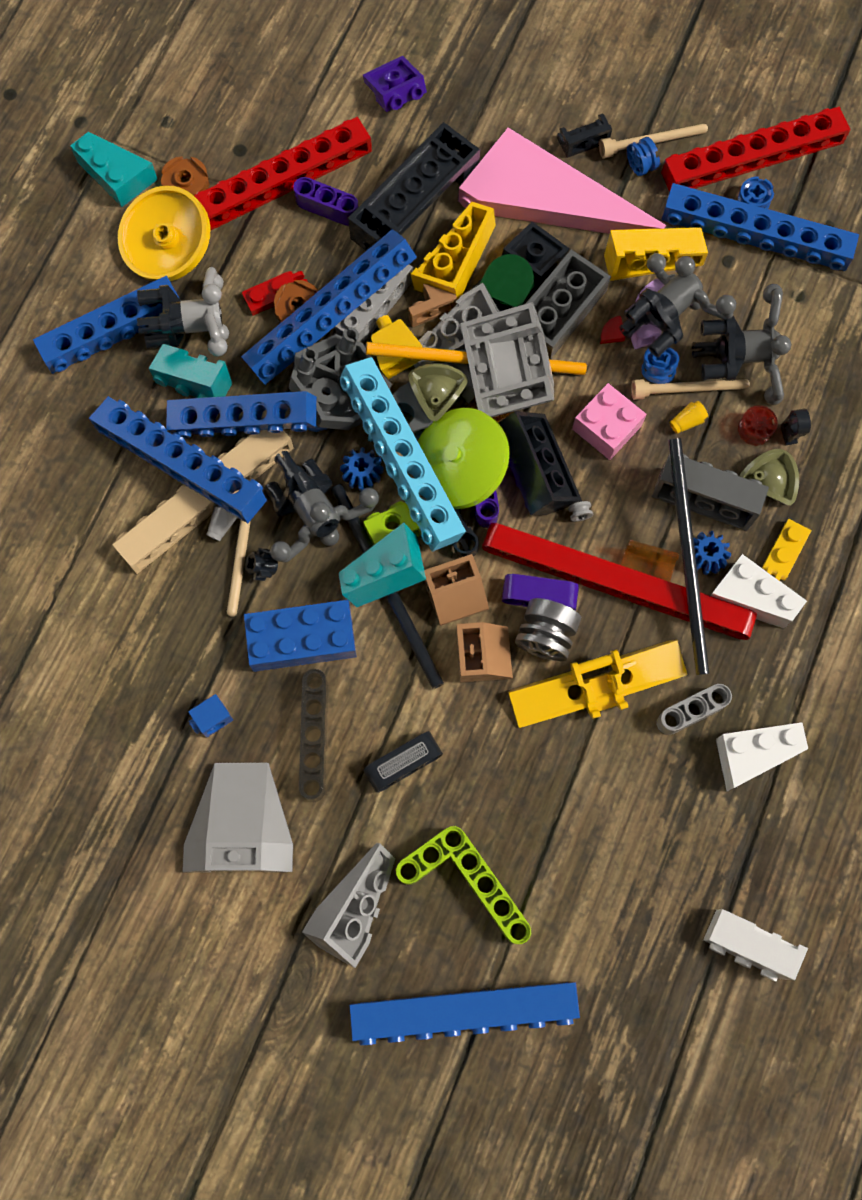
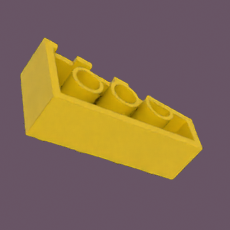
[411,202,496,300]
[604,228,708,281]

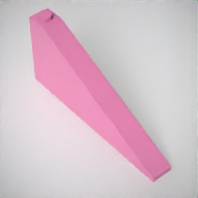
[458,128,666,234]

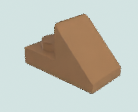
[408,283,457,327]

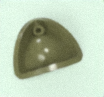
[408,364,468,421]
[739,449,799,505]

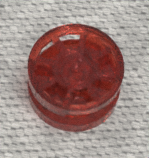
[738,406,778,446]

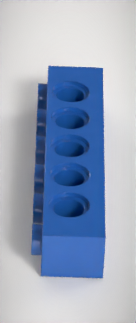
[33,275,179,374]
[166,391,317,438]

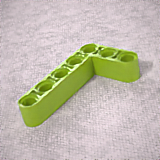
[396,826,531,944]

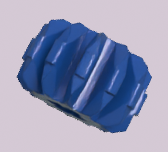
[340,447,383,491]
[693,531,731,575]

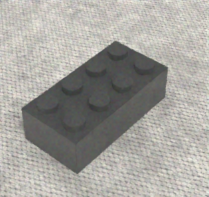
[526,250,611,359]
[652,453,769,531]

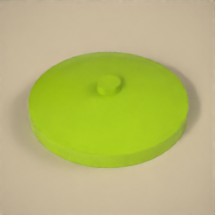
[418,408,509,509]

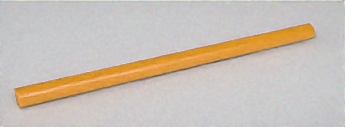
[366,342,587,375]

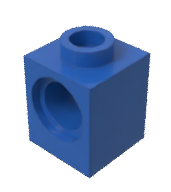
[189,694,233,737]

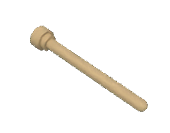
[599,124,708,159]
[631,379,750,400]
[227,520,251,617]

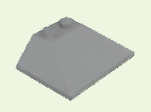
[460,302,554,417]

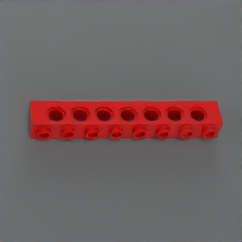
[661,106,851,192]
[194,116,372,231]

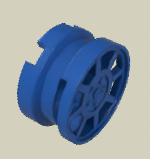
[627,137,660,176]
[738,176,774,209]
[641,347,679,384]

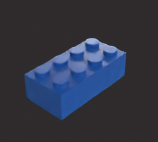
[244,600,357,672]

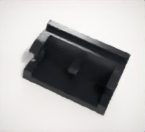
[557,113,612,158]

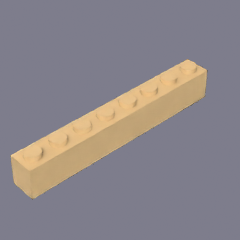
[112,430,294,574]

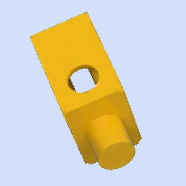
[371,315,423,379]

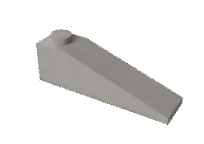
[414,283,500,368]
[302,843,395,968]

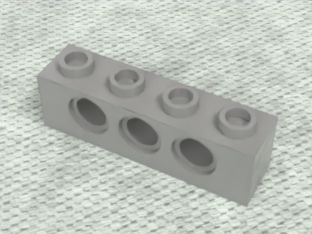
[335,265,413,344]

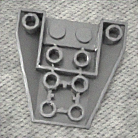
[183,763,293,873]

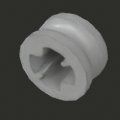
[568,501,593,521]

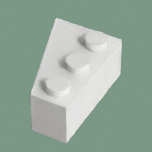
[710,554,807,629]
[716,723,808,791]
[703,909,808,982]

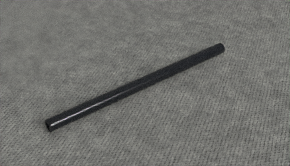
[668,438,710,675]
[331,484,444,689]

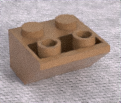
[424,554,489,626]
[456,622,513,682]

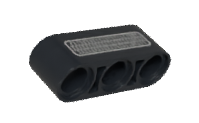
[363,731,443,793]

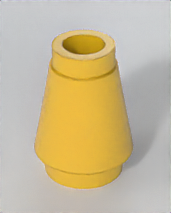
[669,401,708,434]

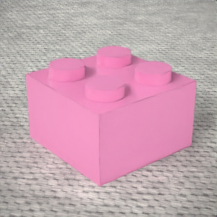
[572,383,647,460]

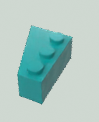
[70,132,158,207]
[149,344,232,398]
[339,523,426,607]

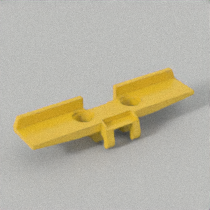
[508,640,687,728]

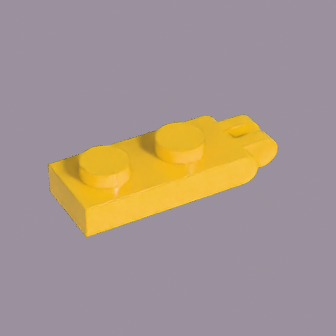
[762,519,812,581]

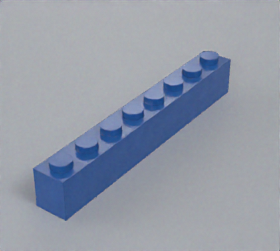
[350,982,580,1045]

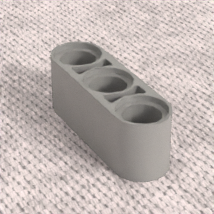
[657,684,732,735]

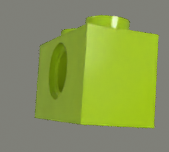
[363,501,421,546]

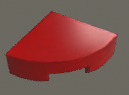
[600,315,625,344]

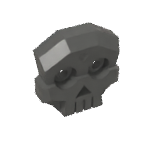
[289,327,392,430]

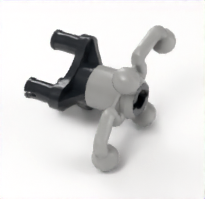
[137,267,229,357]

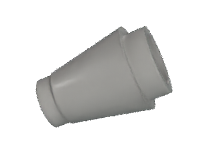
[206,505,237,541]

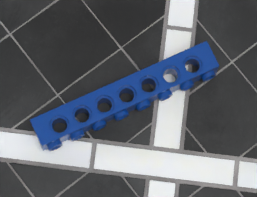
[661,183,859,271]
[241,229,417,385]
[89,396,267,524]

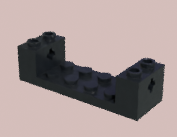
[348,122,480,251]

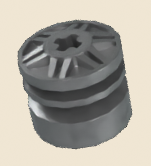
[515,598,582,662]

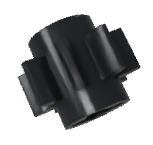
[246,548,278,581]

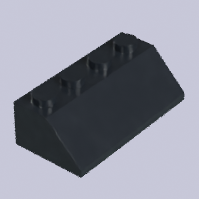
[498,411,582,515]

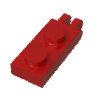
[241,271,308,316]

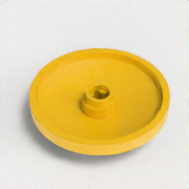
[118,186,210,282]

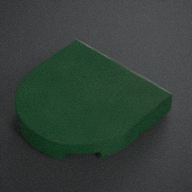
[479,254,534,308]

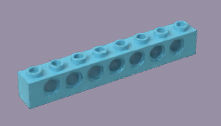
[340,357,466,552]

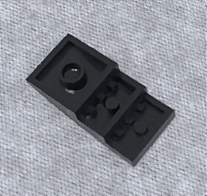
[470,221,570,311]

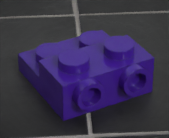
[363,56,427,112]

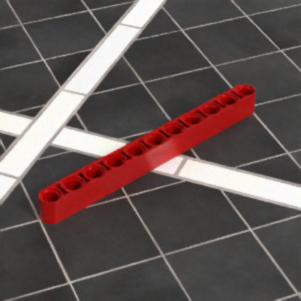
[482,523,757,640]

